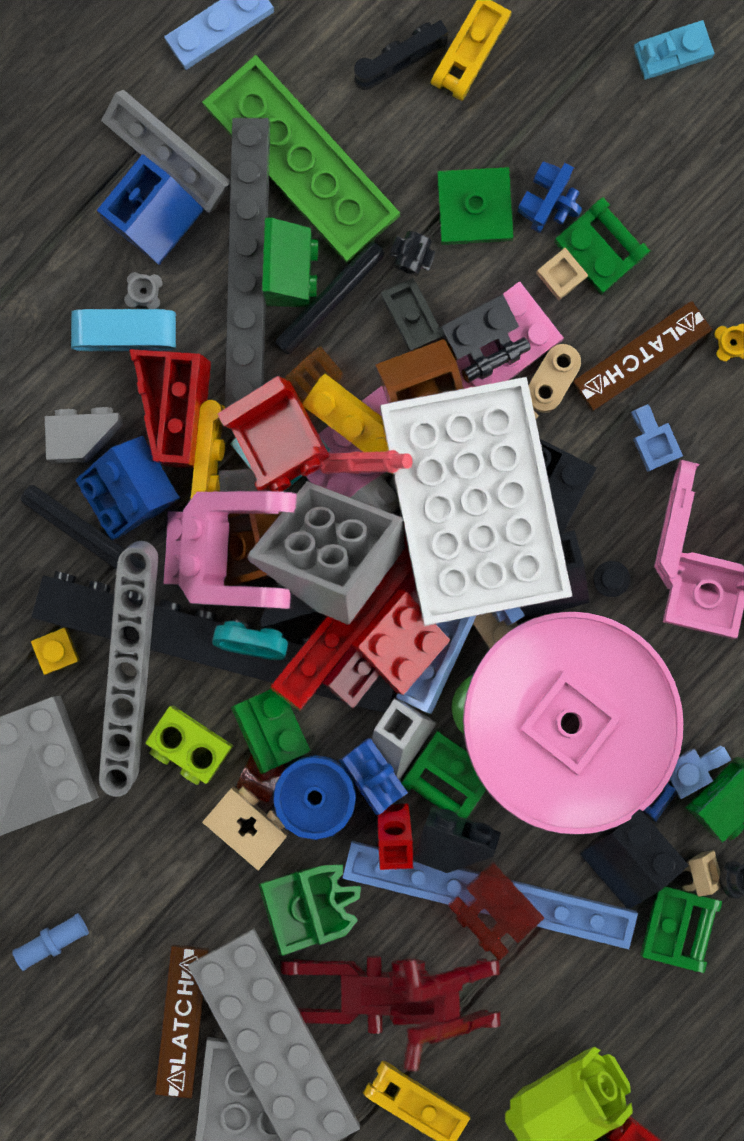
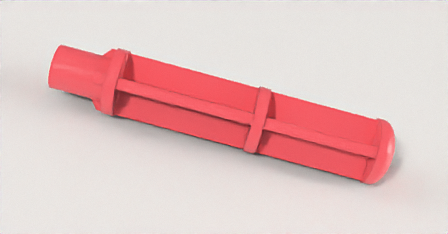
[320,450,413,474]

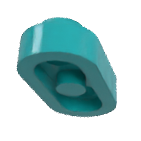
[212,621,288,660]

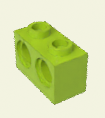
[145,705,234,785]

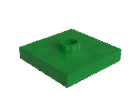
[437,167,513,245]

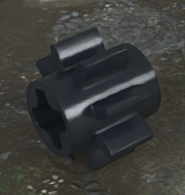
[390,231,436,276]

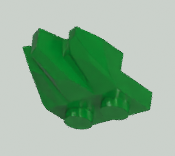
[258,865,361,956]

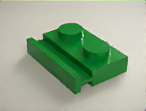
[231,689,311,774]

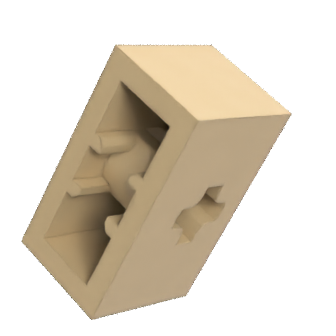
[202,786,289,871]

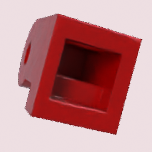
[378,803,413,870]

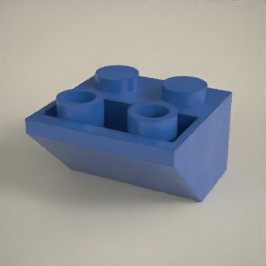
[97,154,204,265]
[75,436,180,540]

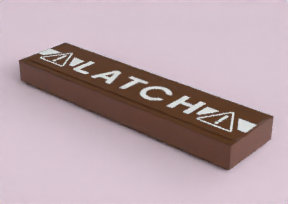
[572,301,712,412]
[155,945,209,1099]

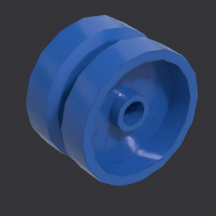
[273,755,357,840]

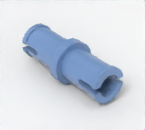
[12,913,89,971]

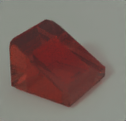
[236,754,287,802]

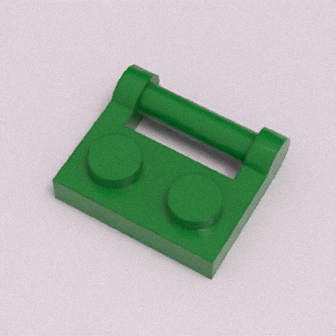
[554,197,651,295]
[401,731,486,819]
[640,886,722,973]

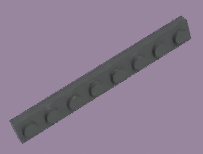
[225,118,270,408]

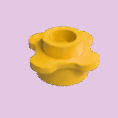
[714,324,744,362]

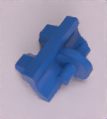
[517,162,582,233]
[339,738,408,815]

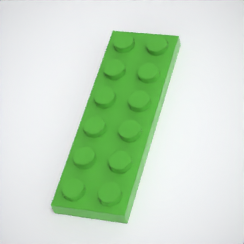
[202,55,400,263]

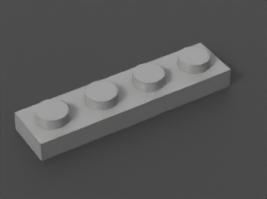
[101,89,231,213]

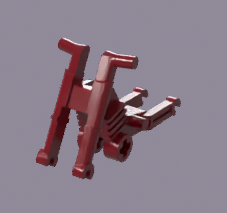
[280,956,501,1071]

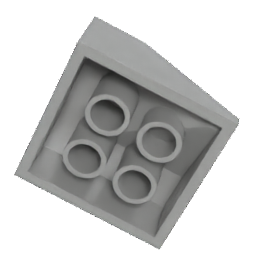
[248,481,405,625]
[0,696,99,836]

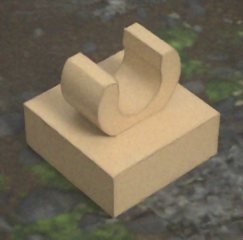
[682,850,721,897]

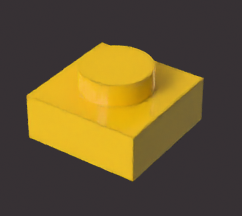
[31,628,80,675]

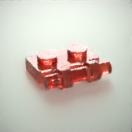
[448,861,544,960]

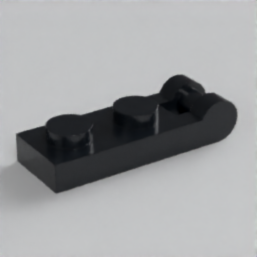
[354,20,448,90]

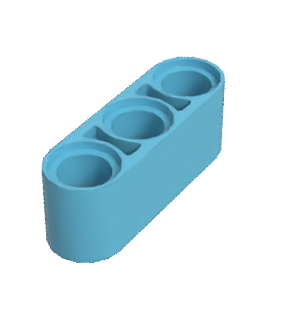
[71,309,176,351]

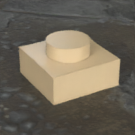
[536,248,588,300]

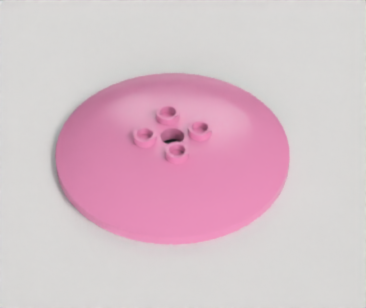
[463,612,683,834]

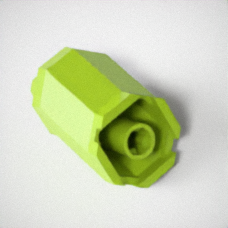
[505,1047,633,1141]

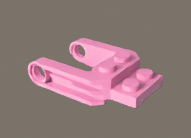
[654,460,744,639]
[164,491,297,609]

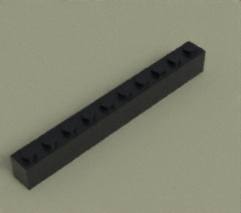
[31,571,393,713]

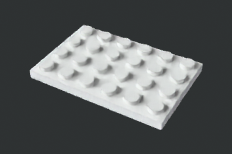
[380,377,572,626]

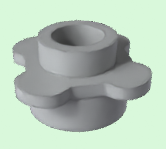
[124,272,163,309]

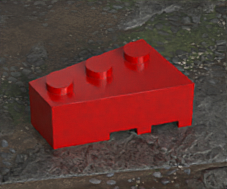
[129,349,211,468]

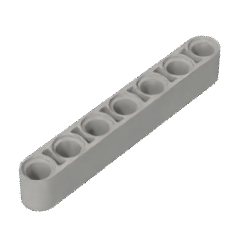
[99,541,158,797]

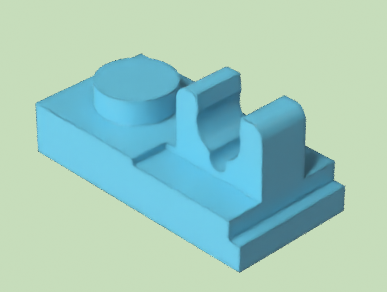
[633,20,715,80]

